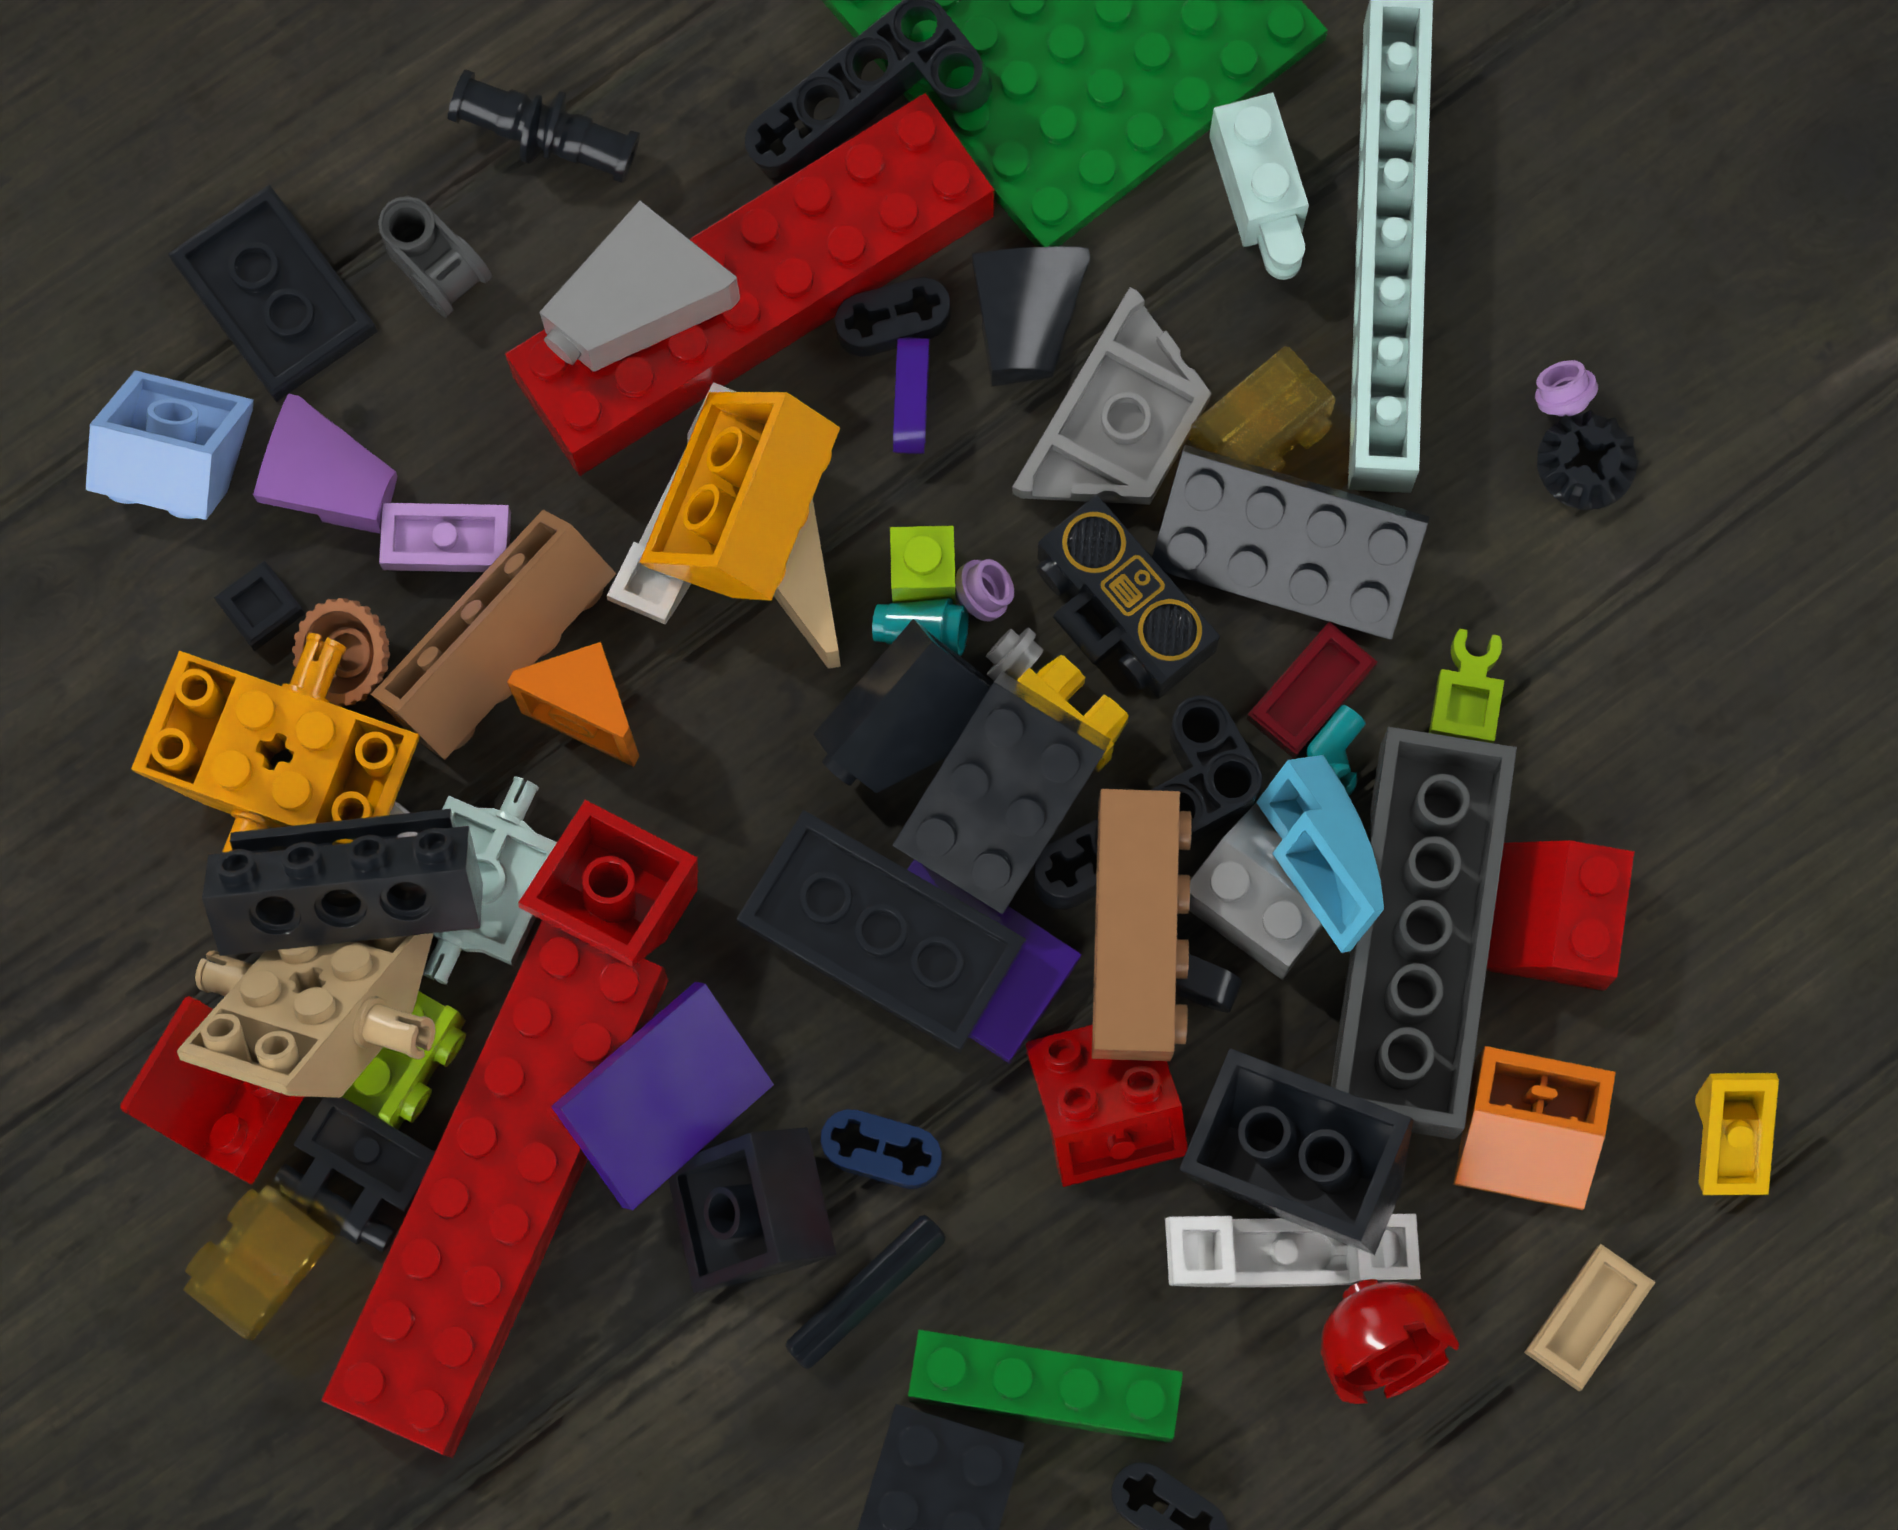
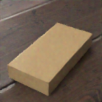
[1524,1244,1655,1391]

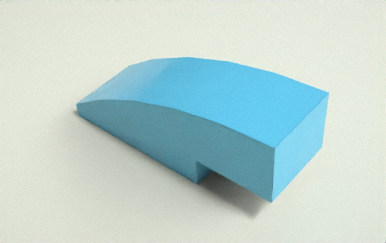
[1256,755,1384,953]

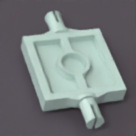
[423,776,557,985]

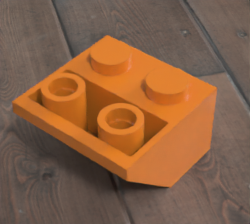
[1453,1046,1616,1210]

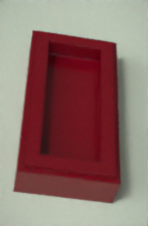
[1246,622,1378,759]

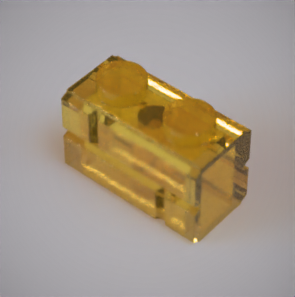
[1189,346,1336,472]

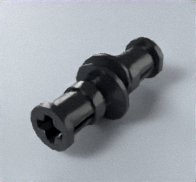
[447,69,640,184]

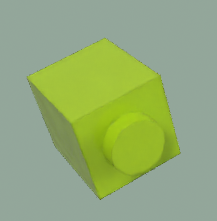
[890,526,956,605]

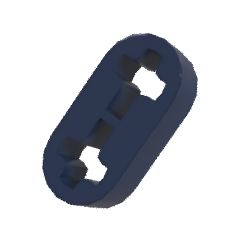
[820,1109,942,1189]

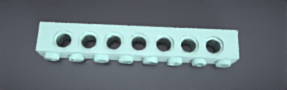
[1348,0,1433,493]

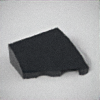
[972,246,1090,386]

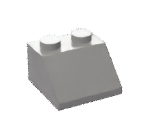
[1189,803,1323,980]

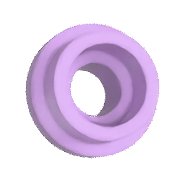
[1535,360,1598,417]
[955,559,1014,621]

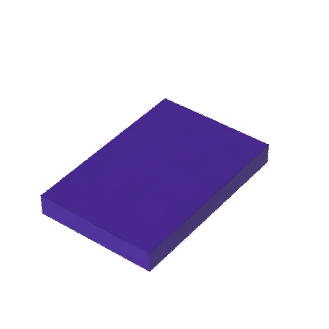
[907,859,1082,1064]
[551,982,774,1211]

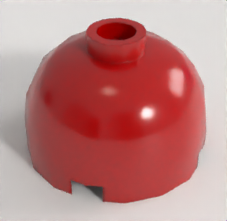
[1321,1279,1459,1404]

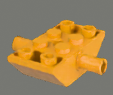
[131,633,420,853]

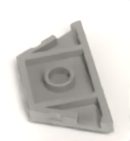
[1012,287,1211,505]

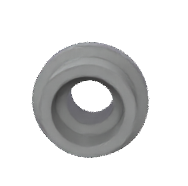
[986,628,1044,681]

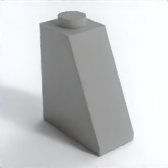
[539,201,740,372]

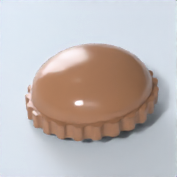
[292,598,390,706]

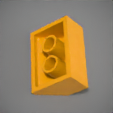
[639,392,840,601]

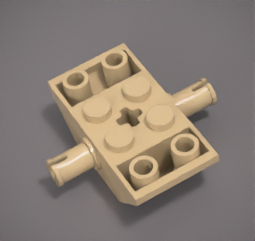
[177,933,435,1098]

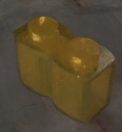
[183,1185,336,1341]

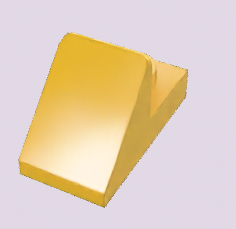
[1695,1073,1779,1195]

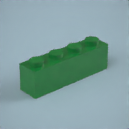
[908,1330,1183,1443]

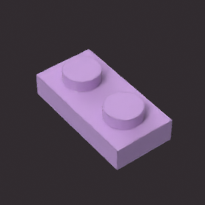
[379,503,511,572]

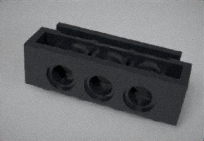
[202,809,483,956]

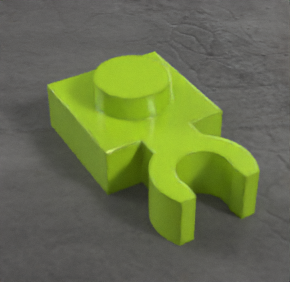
[1429,629,1504,743]

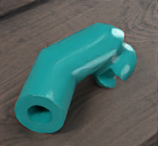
[1307,705,1366,795]

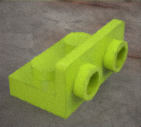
[342,991,466,1130]

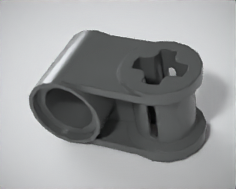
[378,196,493,318]

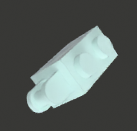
[1209,93,1309,280]

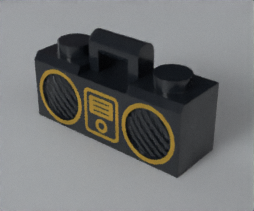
[1036,495,1220,699]

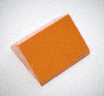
[507,642,639,767]

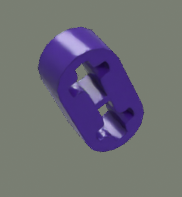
[893,338,929,454]

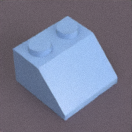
[86,370,254,520]

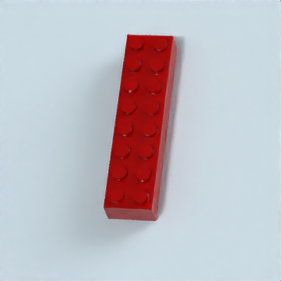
[505,93,994,477]
[321,920,669,1459]

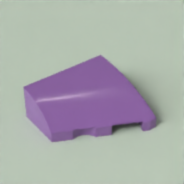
[253,393,398,534]

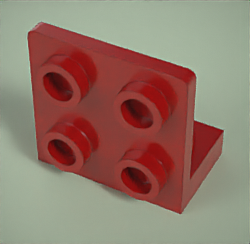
[120,996,304,1185]
[1026,1025,1188,1187]

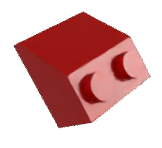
[518,800,698,967]
[1486,840,1635,991]

